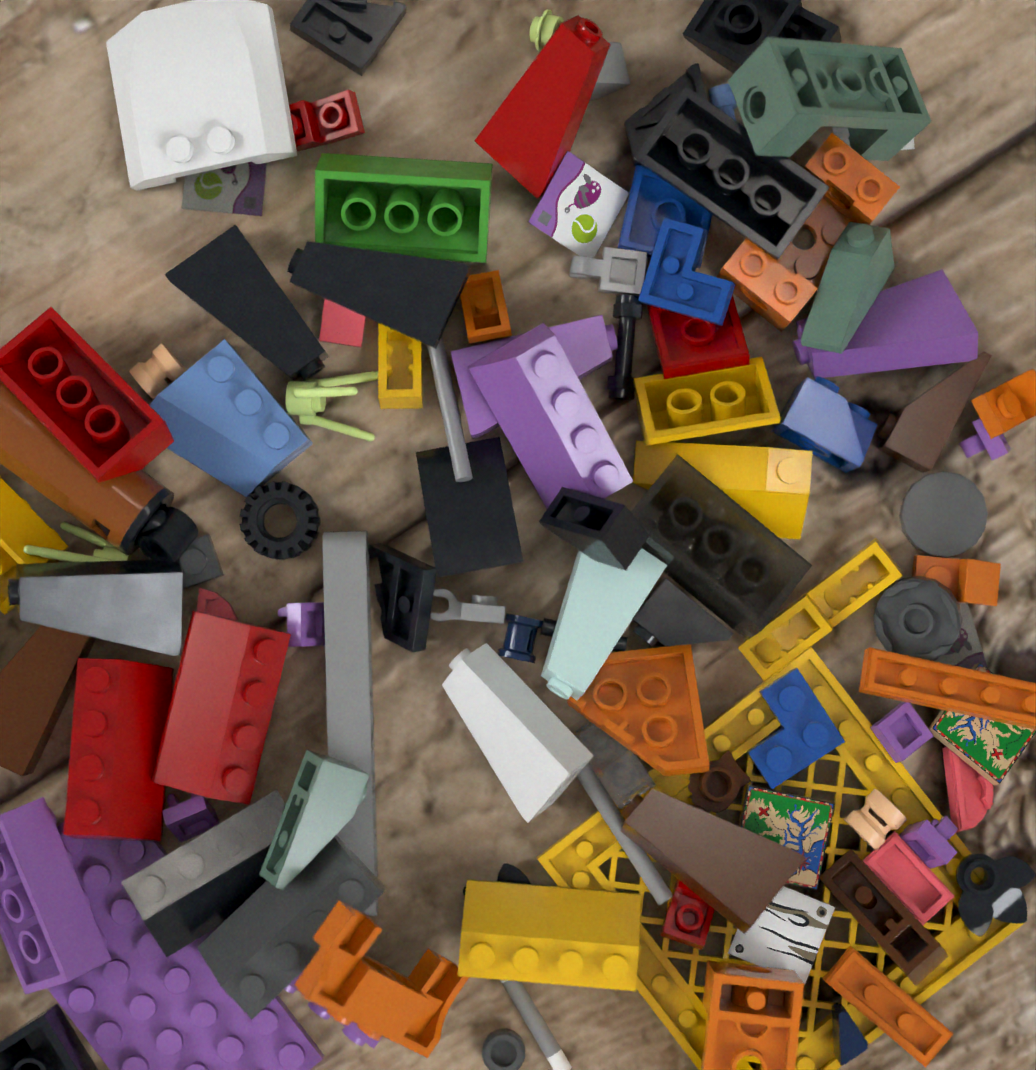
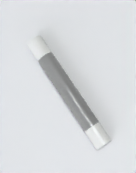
[500,980,572,1070]

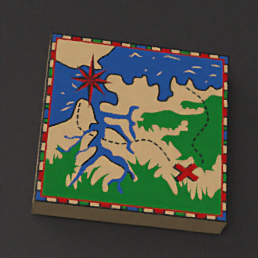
[928,662,1036,785]
[739,784,835,890]

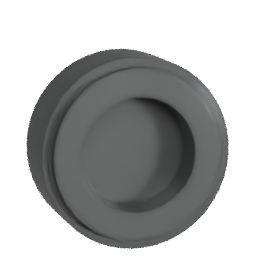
[482,1028,525,1070]

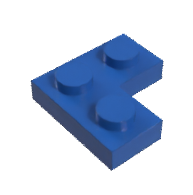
[638,218,735,326]
[746,668,845,789]

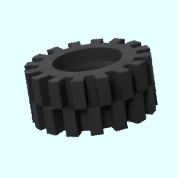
[240,481,321,560]

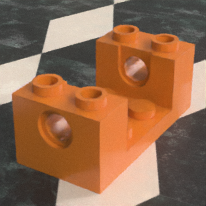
[717,133,900,332]
[701,960,804,1070]

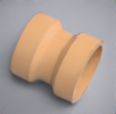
[129,343,187,400]
[844,789,907,851]

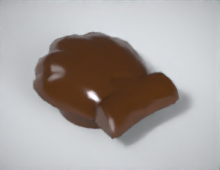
[688,751,751,813]

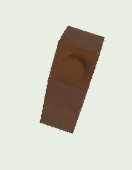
[877,352,992,473]
[820,849,948,986]

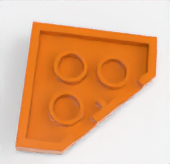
[567,644,710,776]

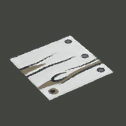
[728,886,835,984]

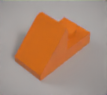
[460,270,512,344]
[971,368,1036,439]
[912,555,1001,606]

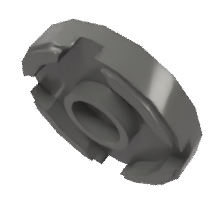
[899,471,988,557]
[873,576,963,661]

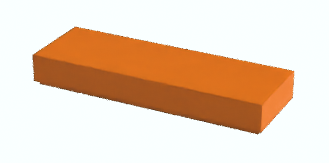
[823,945,953,1067]

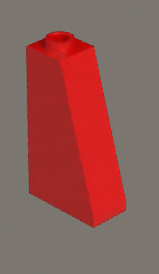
[474,15,611,199]

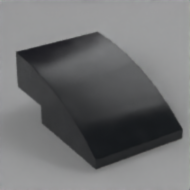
[683,0,841,74]
[416,437,523,578]

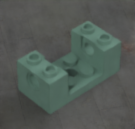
[728,37,932,161]

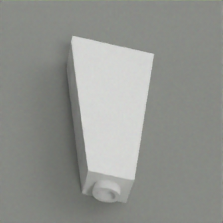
[442,643,594,823]

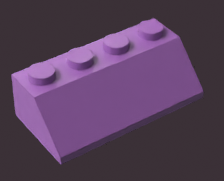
[467,323,633,509]
[0,797,111,995]

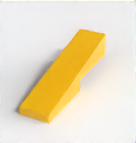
[378,323,423,409]
[738,538,903,681]

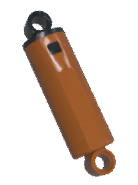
[0,381,198,565]

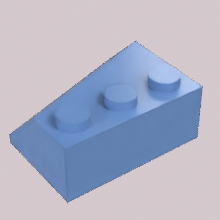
[149,339,313,497]

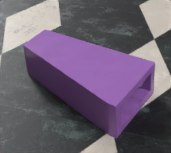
[793,269,978,379]
[451,315,618,439]

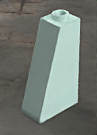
[541,548,667,700]

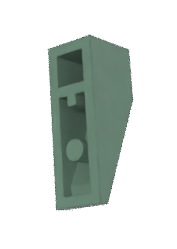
[801,222,895,354]
[259,750,369,890]

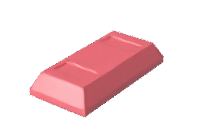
[862,831,954,925]

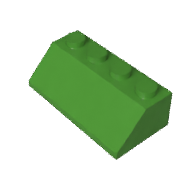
[315,153,493,263]

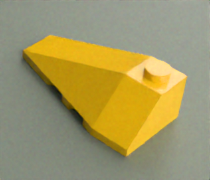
[632,440,813,540]

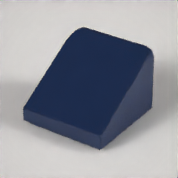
[832,1002,869,1065]

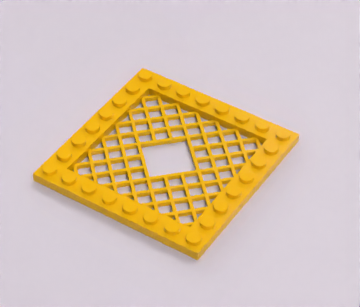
[537,647,1024,1070]

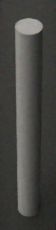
[427,336,473,482]
[577,763,673,905]

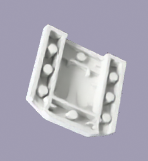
[106,0,298,191]

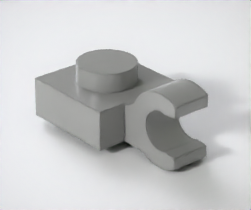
[569,247,647,296]
[431,589,506,624]

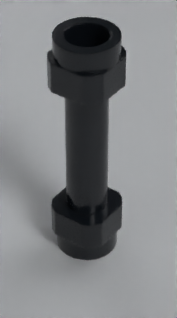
[607,295,643,400]

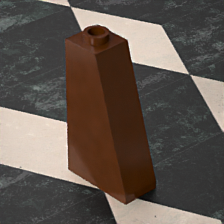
[0,625,96,777]
[621,788,806,934]

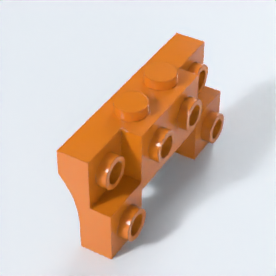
[294,900,469,1058]

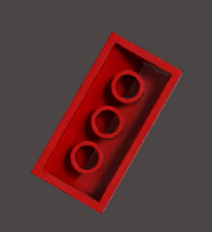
[0,307,174,483]
[151,611,291,805]
[63,658,174,842]

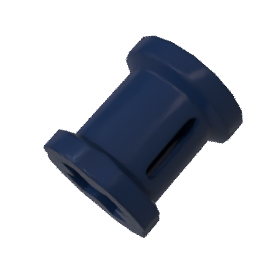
[497,613,543,663]

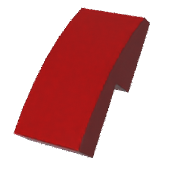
[289,89,365,151]
[660,878,715,950]

